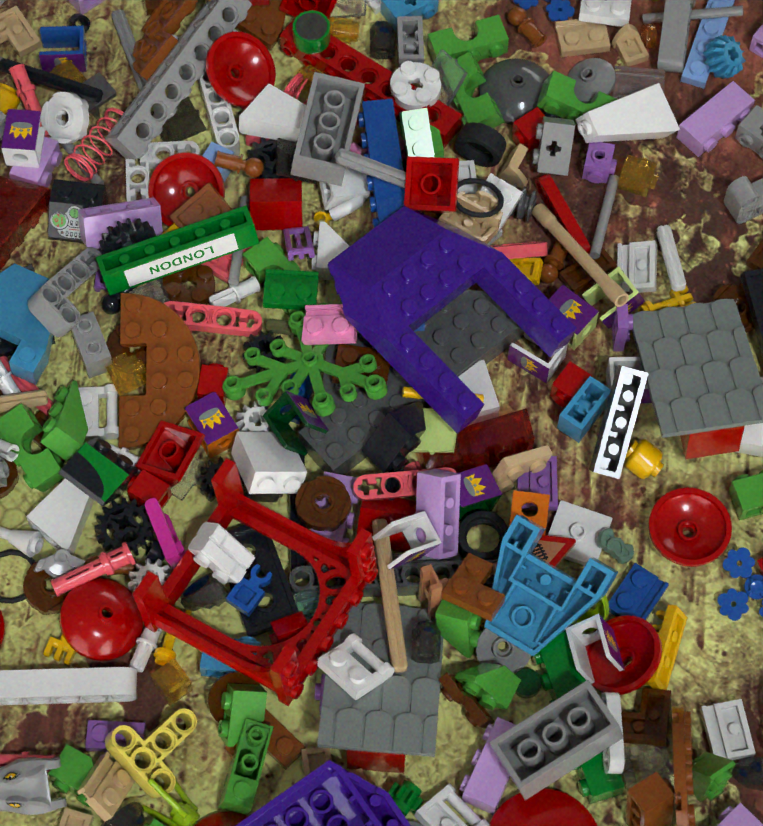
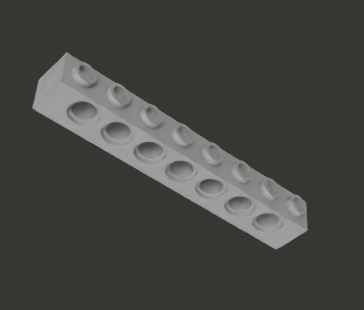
[105,0,252,159]

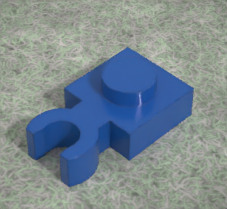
[226,564,272,617]

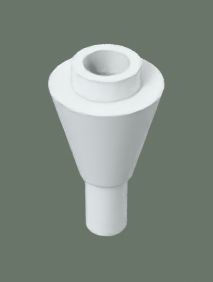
[0,526,44,558]

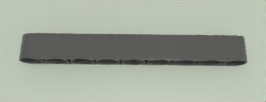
[289,560,498,599]

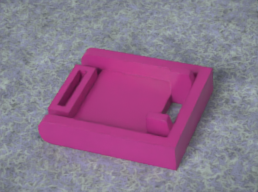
[145,498,187,570]

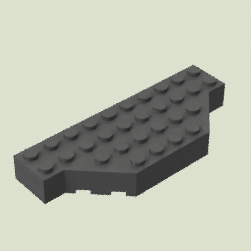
[298,290,525,475]

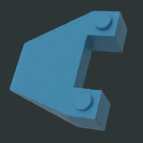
[0,263,53,385]
[484,515,618,656]

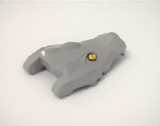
[0,757,67,815]

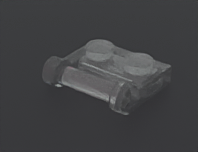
[623,745,675,799]

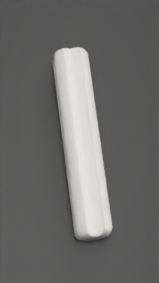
[657,225,686,292]

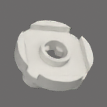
[390,61,441,110]
[41,92,89,144]

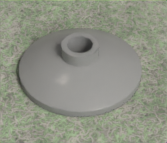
[568,58,616,103]
[476,628,531,674]

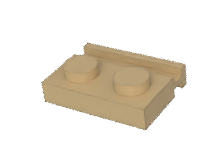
[555,19,611,57]
[77,751,135,822]

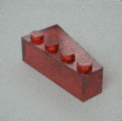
[0,176,50,271]
[419,408,535,473]

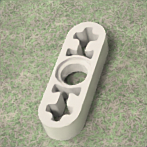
[601,692,625,774]

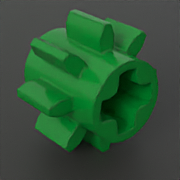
[388,780,423,817]

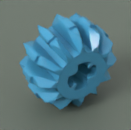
[703,35,745,79]

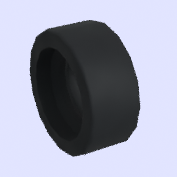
[455,122,507,167]
[458,511,508,560]

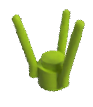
[141,778,200,826]

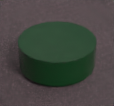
[515,669,541,699]

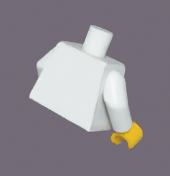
[314,167,373,230]

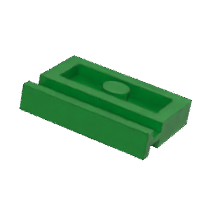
[263,269,319,310]

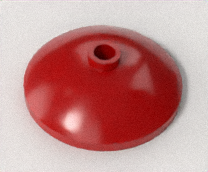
[206,31,276,107]
[148,153,225,227]
[648,487,732,567]
[59,578,143,661]
[585,615,662,695]

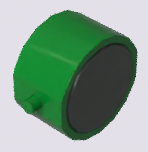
[293,10,330,54]

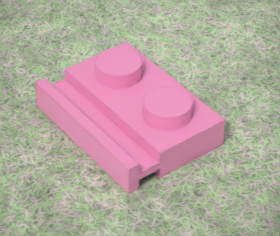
[301,304,357,345]

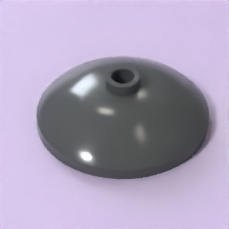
[479,58,549,125]

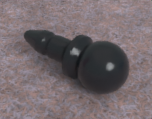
[101,286,138,315]

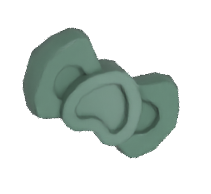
[596,528,634,564]

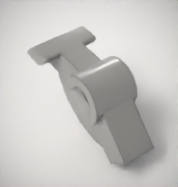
[34,549,85,578]

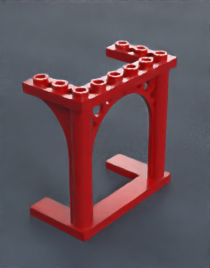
[132,458,378,706]

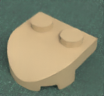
[439,190,503,244]

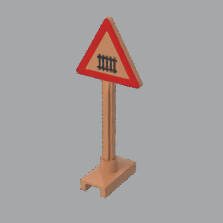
[418,535,576,620]

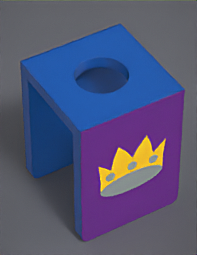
[39,26,87,73]

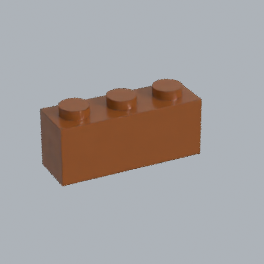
[626,771,675,826]

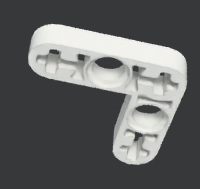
[126,141,200,202]

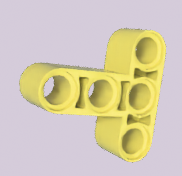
[105,708,197,798]

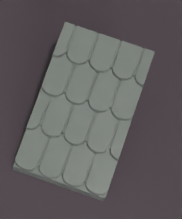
[632,299,763,459]
[317,603,443,773]

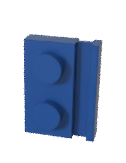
[609,563,669,620]

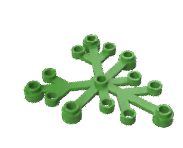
[223,301,388,417]

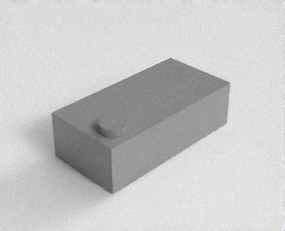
[290,72,365,186]
[489,680,624,800]

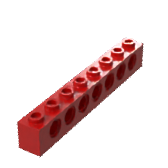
[280,14,462,148]

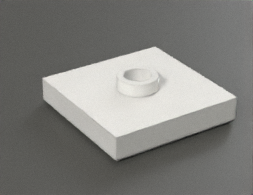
[548,500,613,566]

